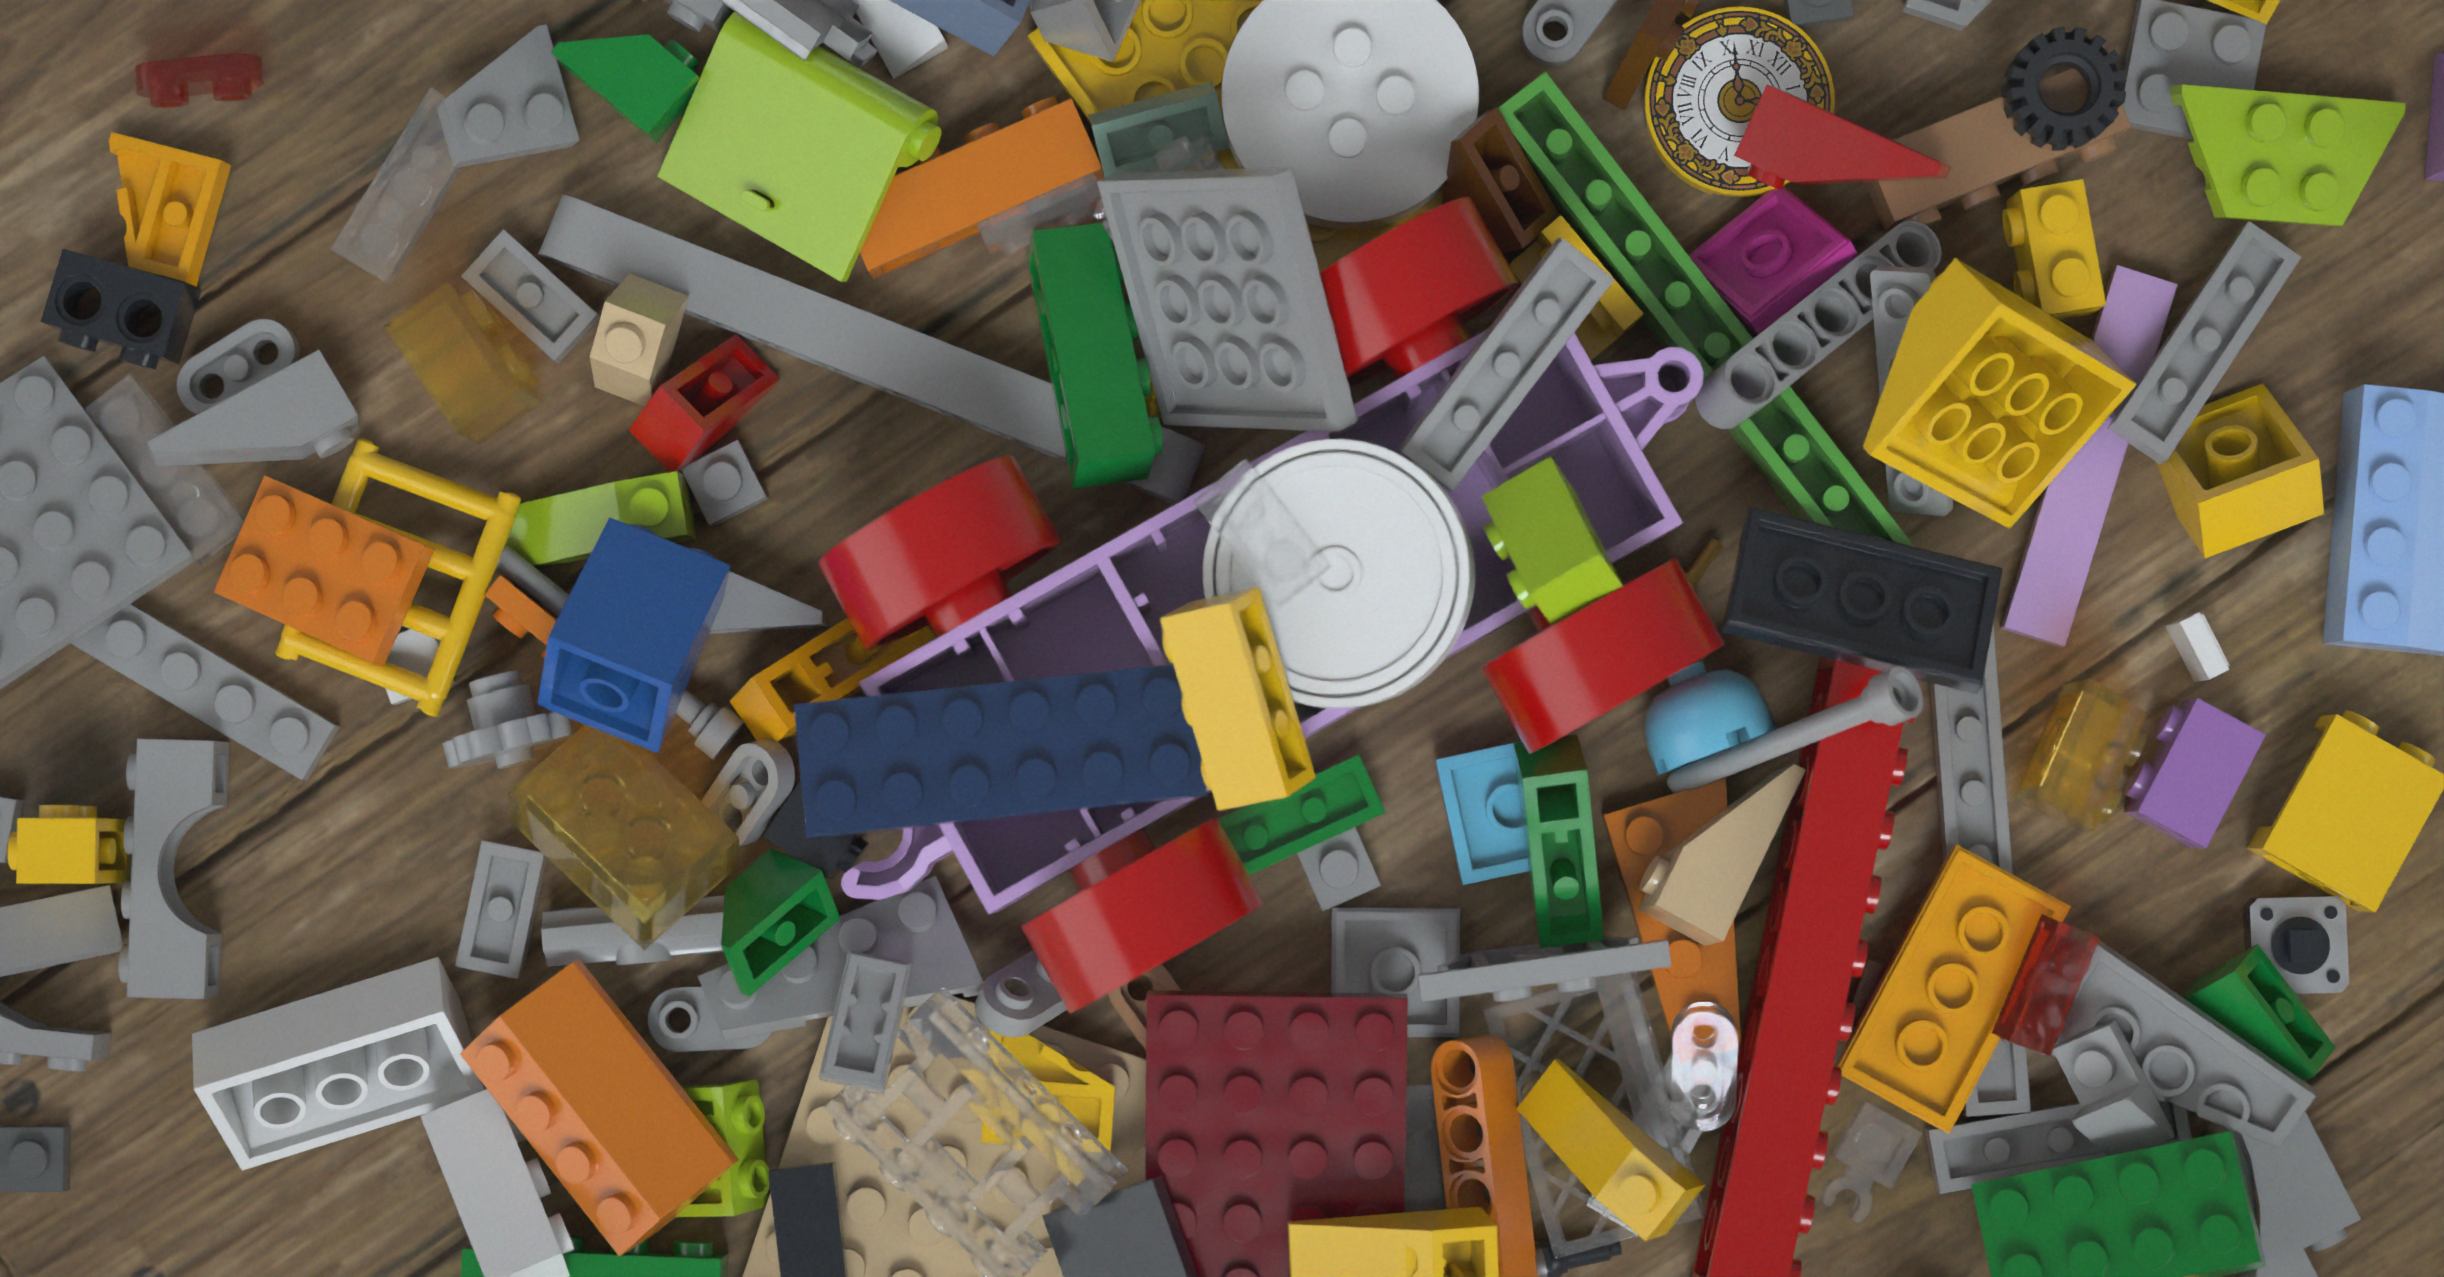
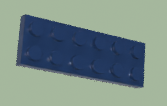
[794,664,1207,839]

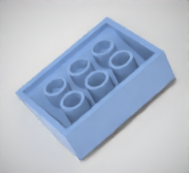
[2323,384,2444,656]

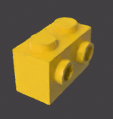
[2002,179,2106,320]
[7,805,130,884]

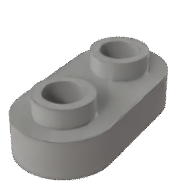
[1521,0,1618,67]
[177,319,300,414]
[700,739,795,850]
[975,950,1067,1037]
[648,986,774,1052]

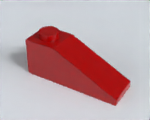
[1734,85,1951,190]

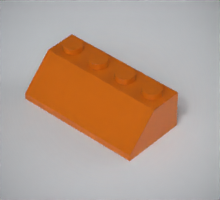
[460,959,739,1257]

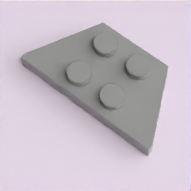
[1417,935,1671,1002]

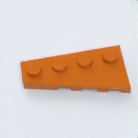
[1602,778,1741,1061]

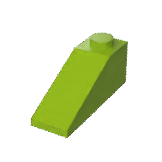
[506,471,697,568]

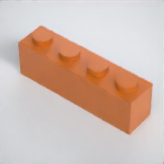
[860,97,1104,280]

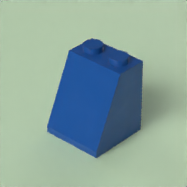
[537,517,731,753]

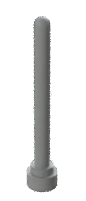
[496,545,745,760]
[1667,667,1923,793]

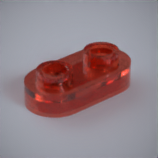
[134,53,264,108]

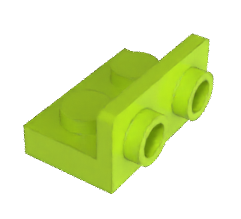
[676,1079,770,1217]

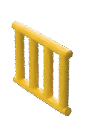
[275,438,521,717]

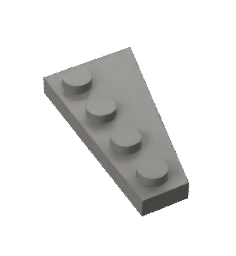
[698,876,984,1040]
[2026,941,2319,1148]

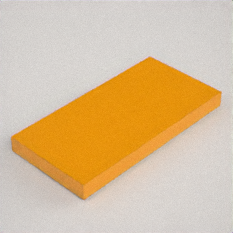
[1835,844,2071,1134]

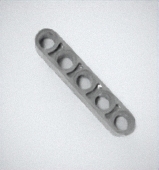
[1695,221,1942,429]

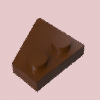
[1602,0,1700,111]

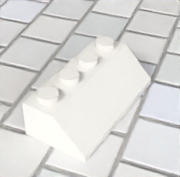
[192,957,486,1171]

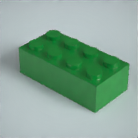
[1971,1131,2267,1277]

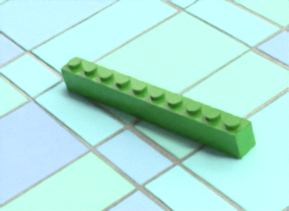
[1498,72,1914,547]

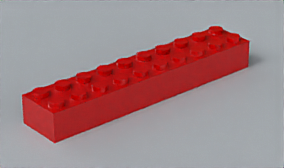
[1691,657,1921,1277]

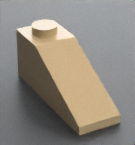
[1638,764,1806,946]

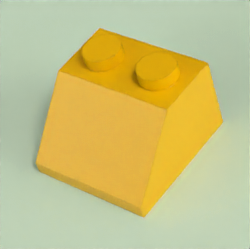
[2156,383,2324,558]

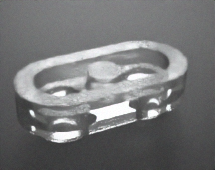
[1670,1002,1738,1131]

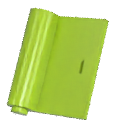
[657,12,941,282]

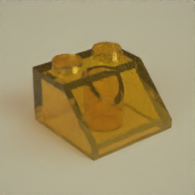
[2012,679,2148,831]

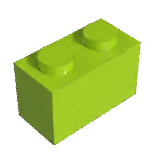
[1481,456,1623,626]

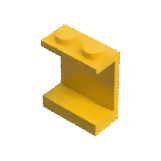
[2247,710,2444,912]

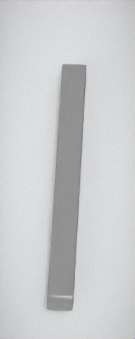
[538,195,1206,504]

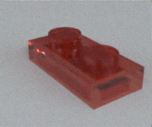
[1992,914,2100,1056]

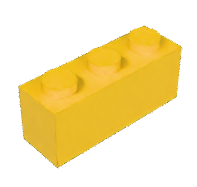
[1160,586,1316,810]

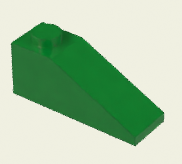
[1513,734,1604,949]

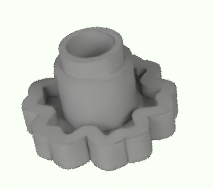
[442,670,578,769]

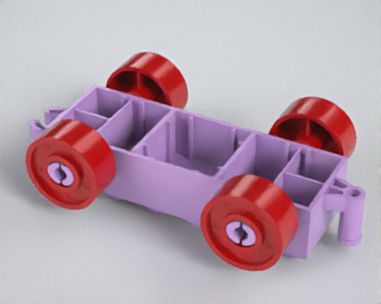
[818,197,1725,1014]

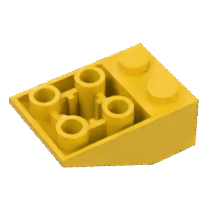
[1288,1207,1499,1277]

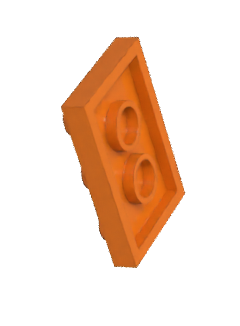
[213,475,435,667]

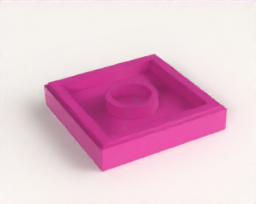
[1688,186,1858,335]

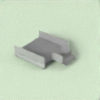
[721,0,878,68]

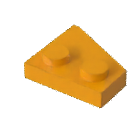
[109,132,232,286]

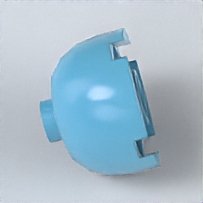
[1643,661,1778,775]

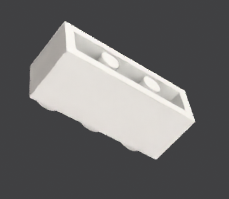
[420,1089,574,1277]

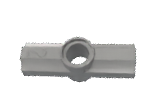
[541,895,725,967]

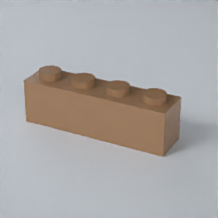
[1865,68,2131,231]

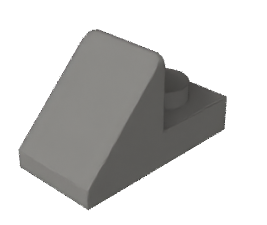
[2052,1019,2175,1156]

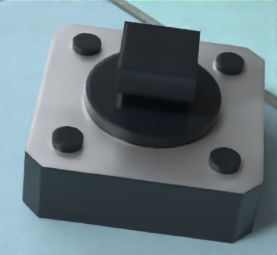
[2243,896,2349,994]

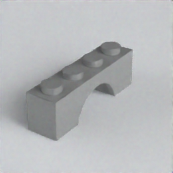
[118,739,230,999]

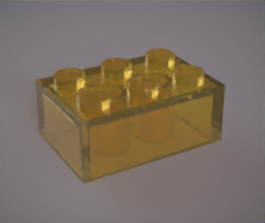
[508,725,739,951]

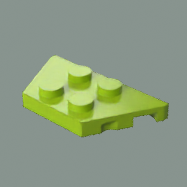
[2170,84,2406,226]

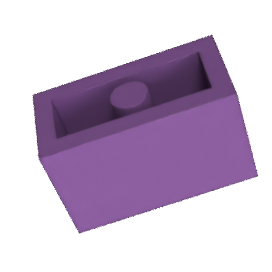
[2124,698,2266,848]

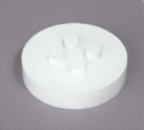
[1222,0,1479,230]
[1203,439,1475,708]

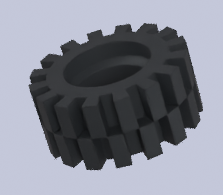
[2001,27,2127,151]

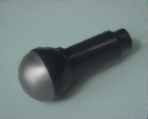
[1534,1236,1622,1277]

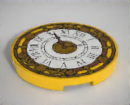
[1644,6,1835,197]

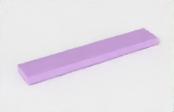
[2000,265,2178,648]

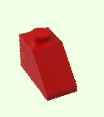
[629,334,780,472]

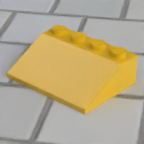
[1863,258,2137,529]

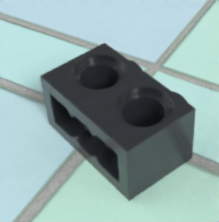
[40,249,201,370]

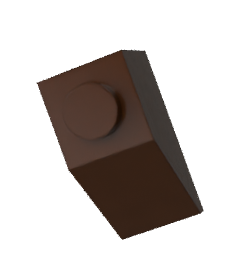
[1442,107,1559,254]

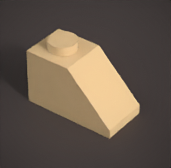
[590,273,689,406]

